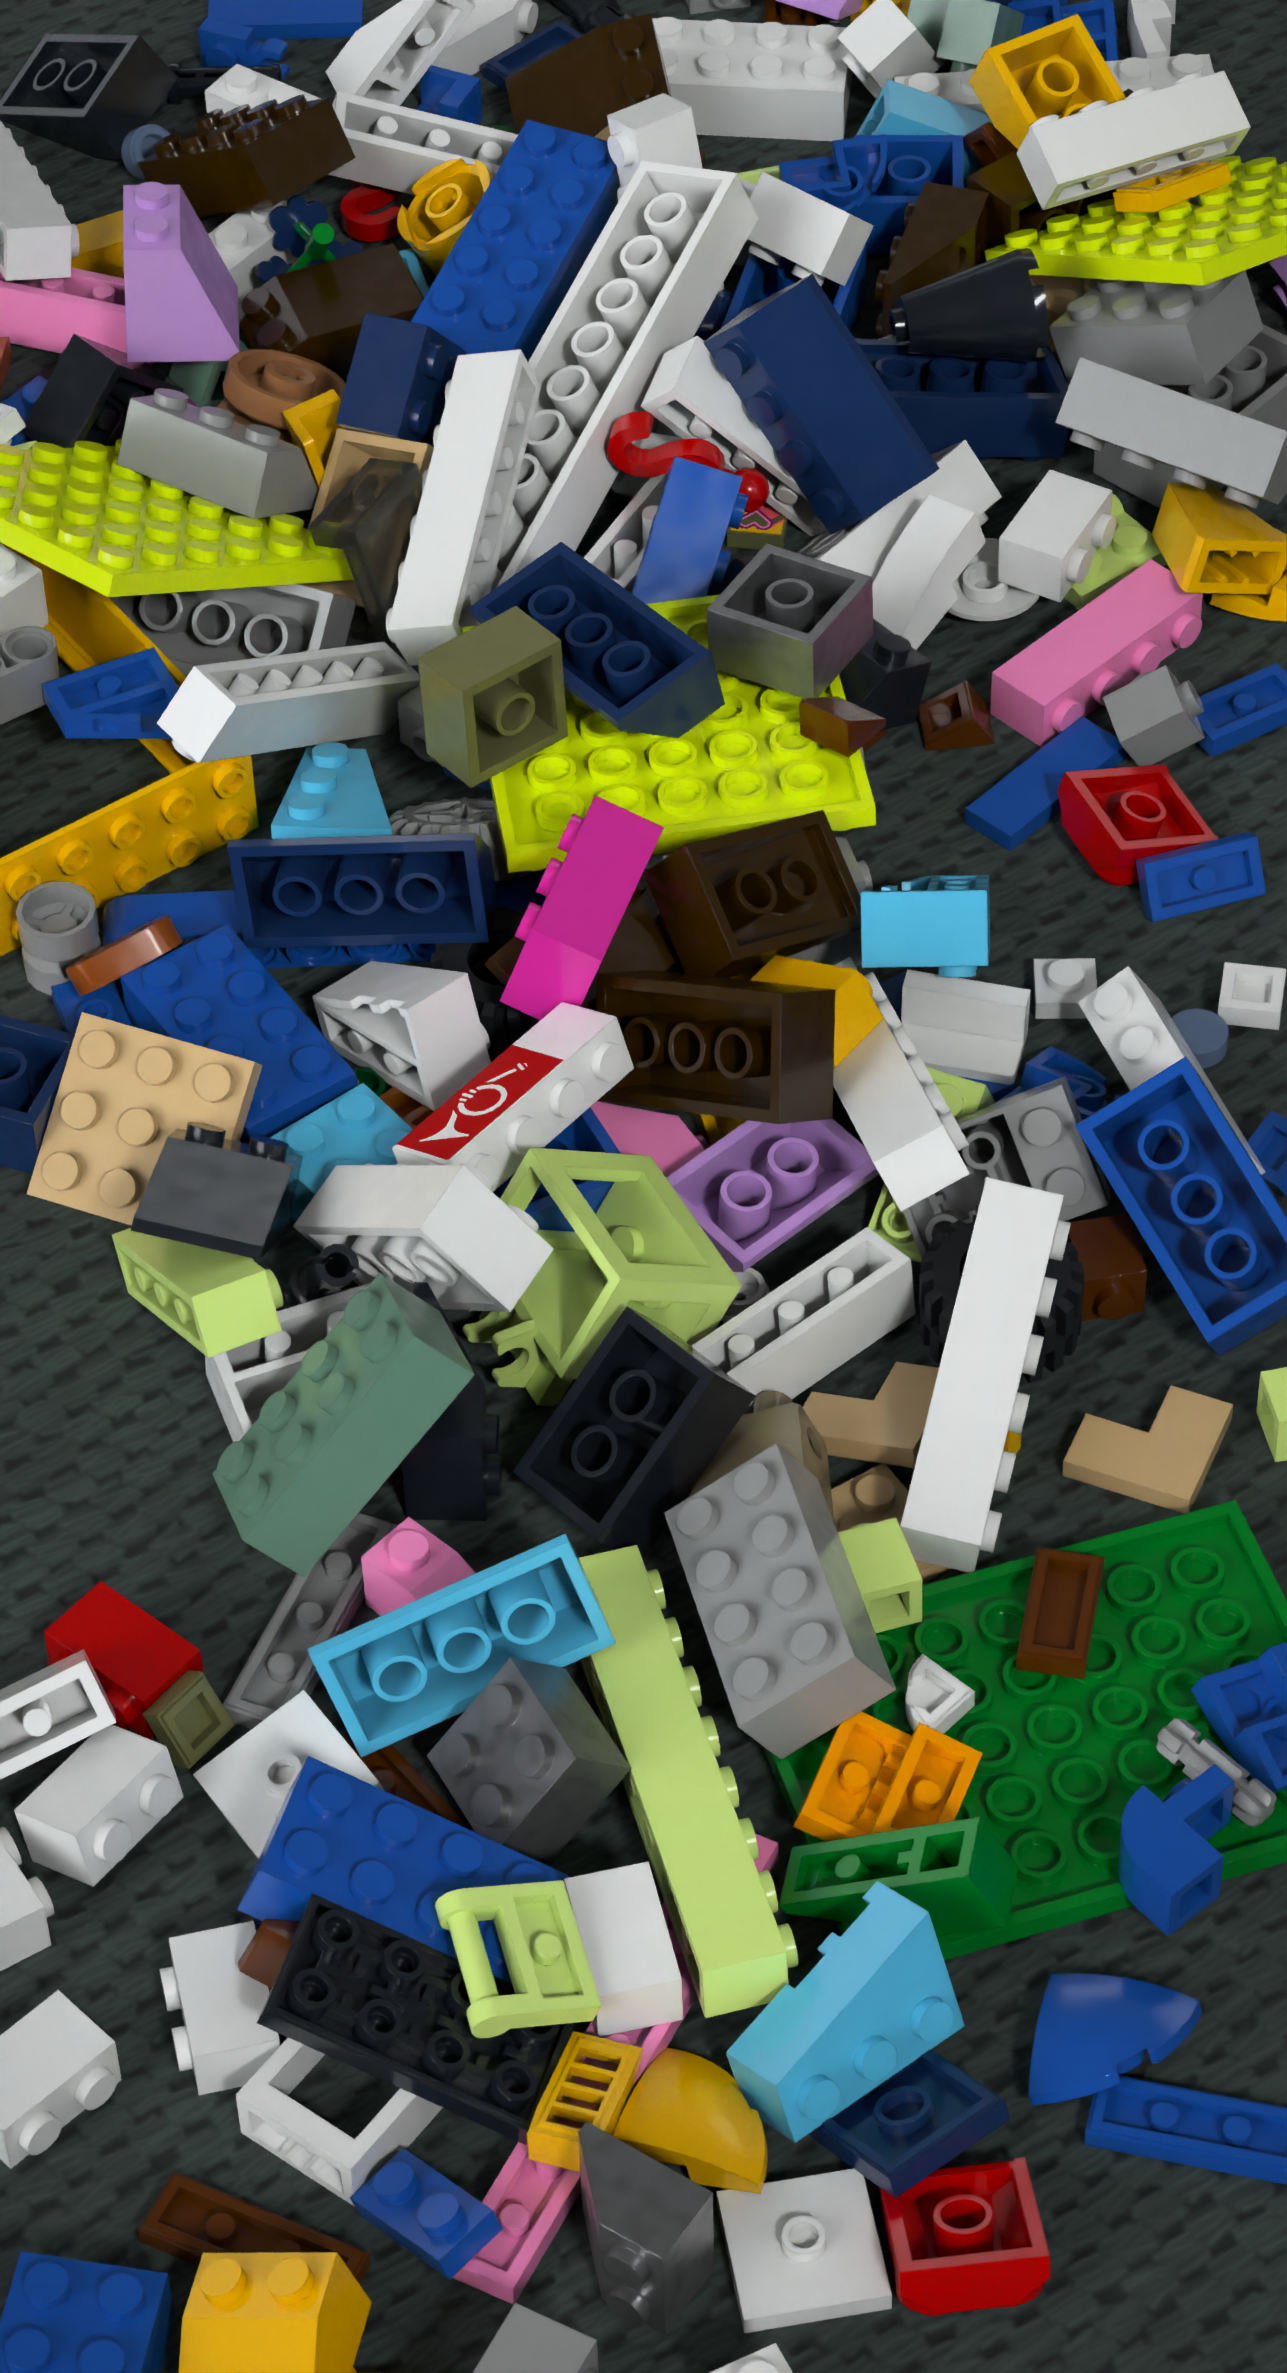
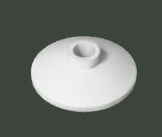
[948,538,1040,621]

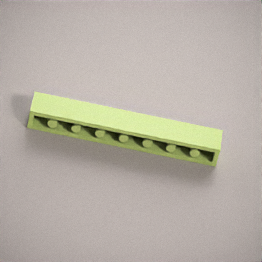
[579,1545,798,2018]

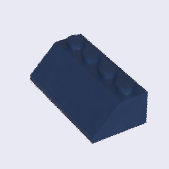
[703,274,940,535]
[855,339,1069,461]
[469,542,725,738]
[227,833,497,949]

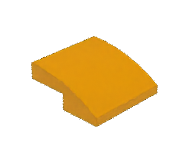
[793,1711,983,1841]

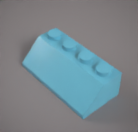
[308,1534,616,1758]

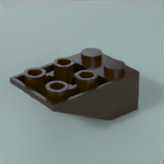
[874,182,989,339]

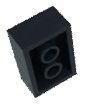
[513,1306,756,1559]

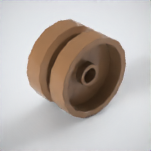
[217,349,346,445]

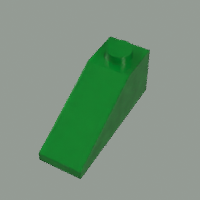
[779,1817,1018,1935]

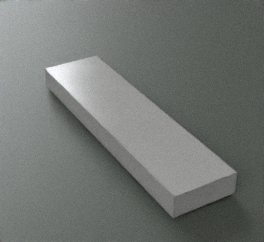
[223,1513,397,1729]

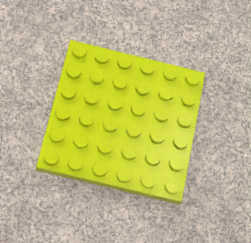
[985,156,1287,285]
[0,439,365,597]
[462,595,876,873]

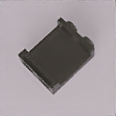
[308,458,423,645]

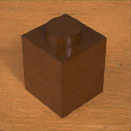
[1066,1213,1147,1321]

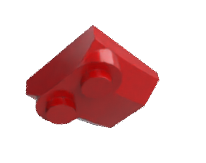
[1058,764,1220,886]
[879,2157,1050,2316]

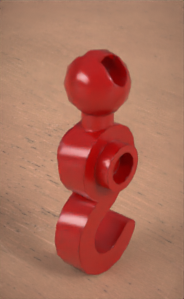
[340,180,402,242]
[607,412,770,513]

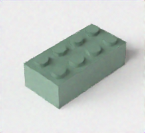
[212,1273,475,1577]

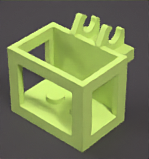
[463,1147,742,1406]

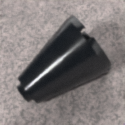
[889,248,1049,362]

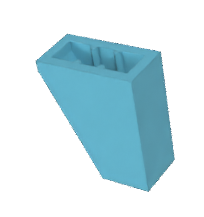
[856,79,992,189]

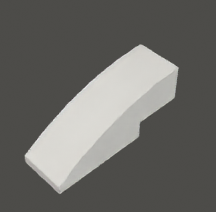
[872,494,986,650]

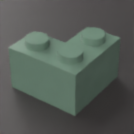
[907,0,1025,73]

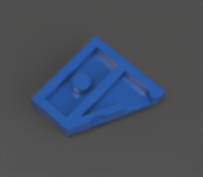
[42,647,179,739]

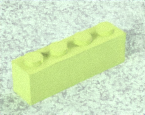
[112,1228,283,1358]

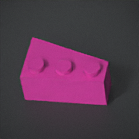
[499,795,664,1020]

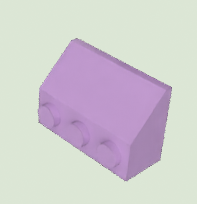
[666,1119,879,1272]

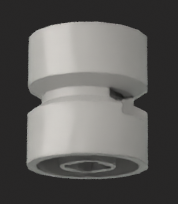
[16,881,102,995]

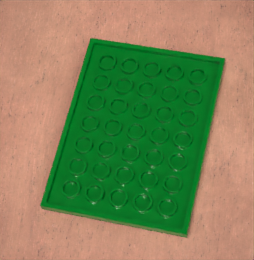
[762,1500,1287,1960]

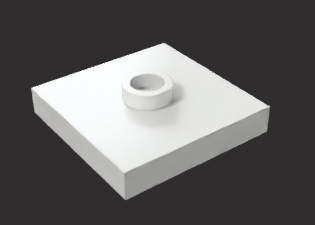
[193,1690,385,1859]
[716,2168,892,2334]

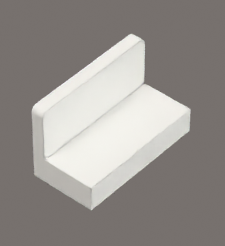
[901,969,1031,1085]

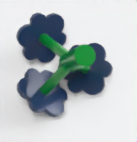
[255,195,365,284]

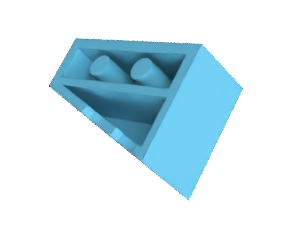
[271,742,392,839]
[861,875,990,978]
[726,1881,965,2143]

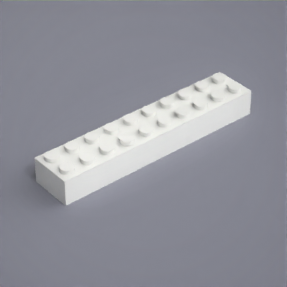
[394,161,759,600]

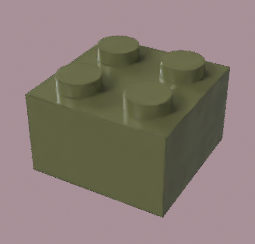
[418,606,568,788]

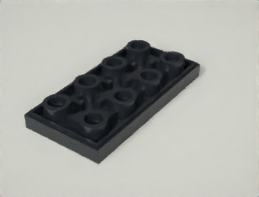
[257,1894,574,2145]

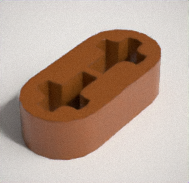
[65,914,183,996]

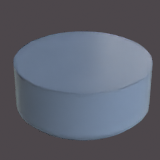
[121,124,171,180]
[1171,1008,1229,1068]

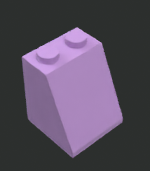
[123,182,240,362]

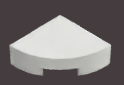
[905,1654,975,1734]

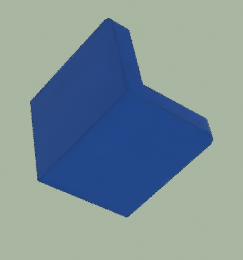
[416,65,483,125]

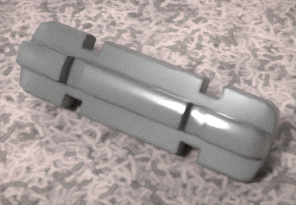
[1156,1718,1277,1827]

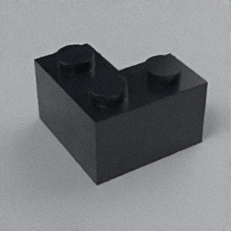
[21,334,184,448]

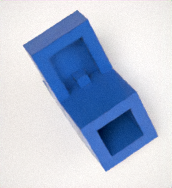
[1118,1764,1235,1936]

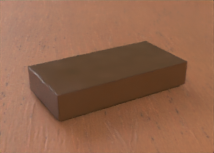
[1016,1547,1105,1679]

